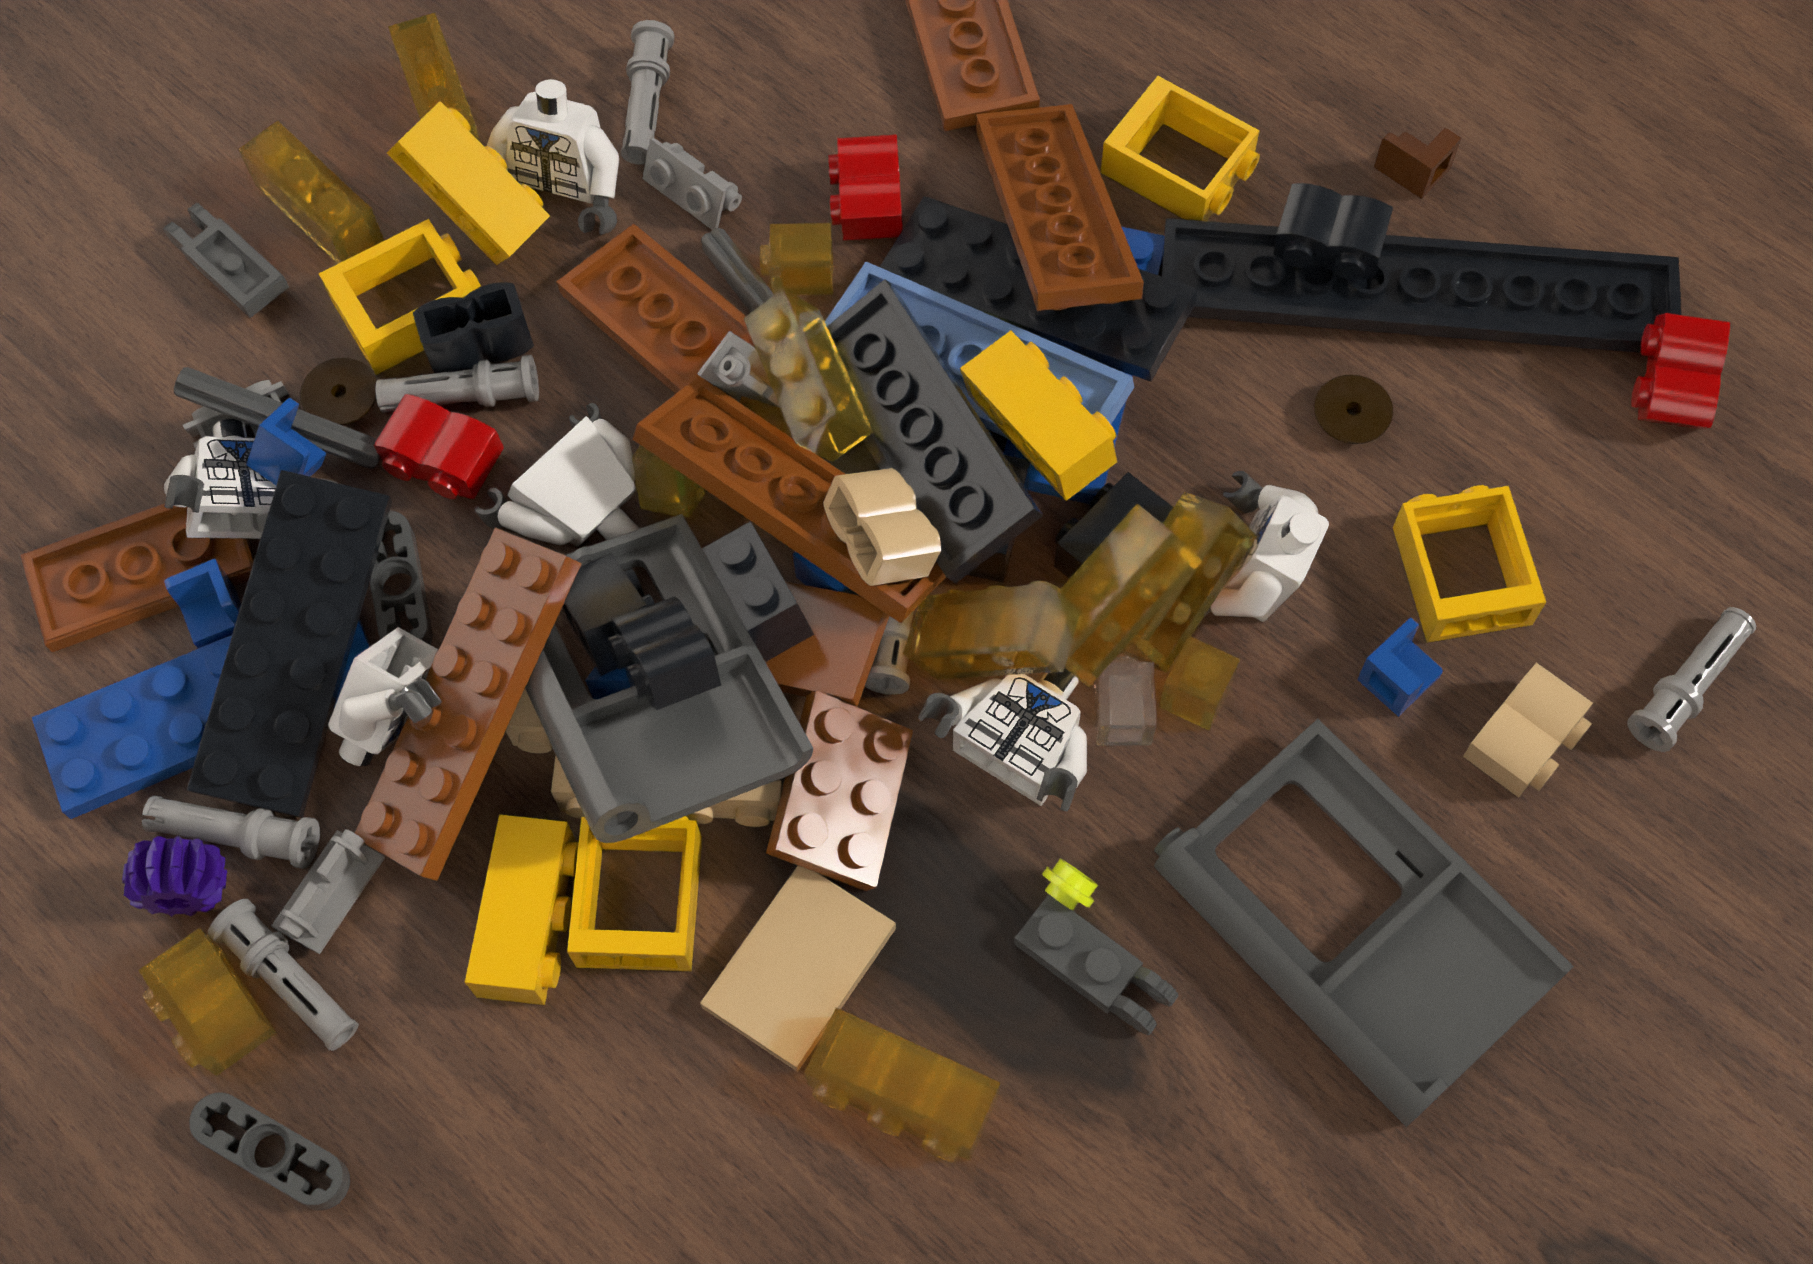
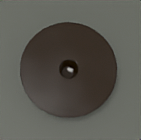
[300,358,377,426]
[1314,375,1393,444]

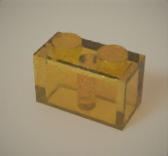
[138,928,277,1076]

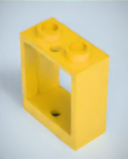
[1100,76,1260,221]
[319,219,481,375]
[1393,485,1546,643]
[567,816,702,971]

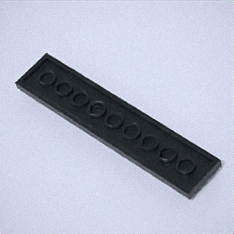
[1161,218,1682,353]

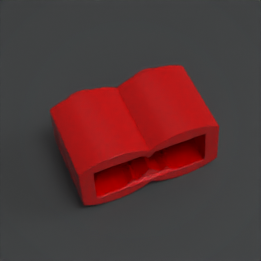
[828,134,903,241]
[1631,313,1730,429]
[373,394,504,499]

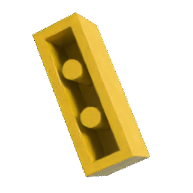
[387,101,550,266]
[960,330,1117,501]
[465,814,579,1005]

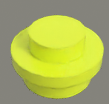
[1042,858,1098,910]

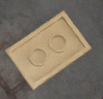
[700,866,896,1072]

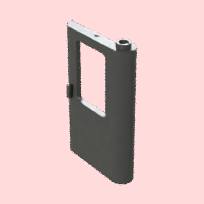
[525,514,813,843]
[1154,719,1574,1128]

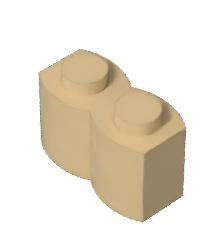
[823,468,941,586]
[1463,662,1593,798]

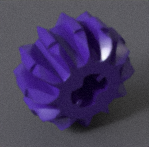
[122,835,227,917]

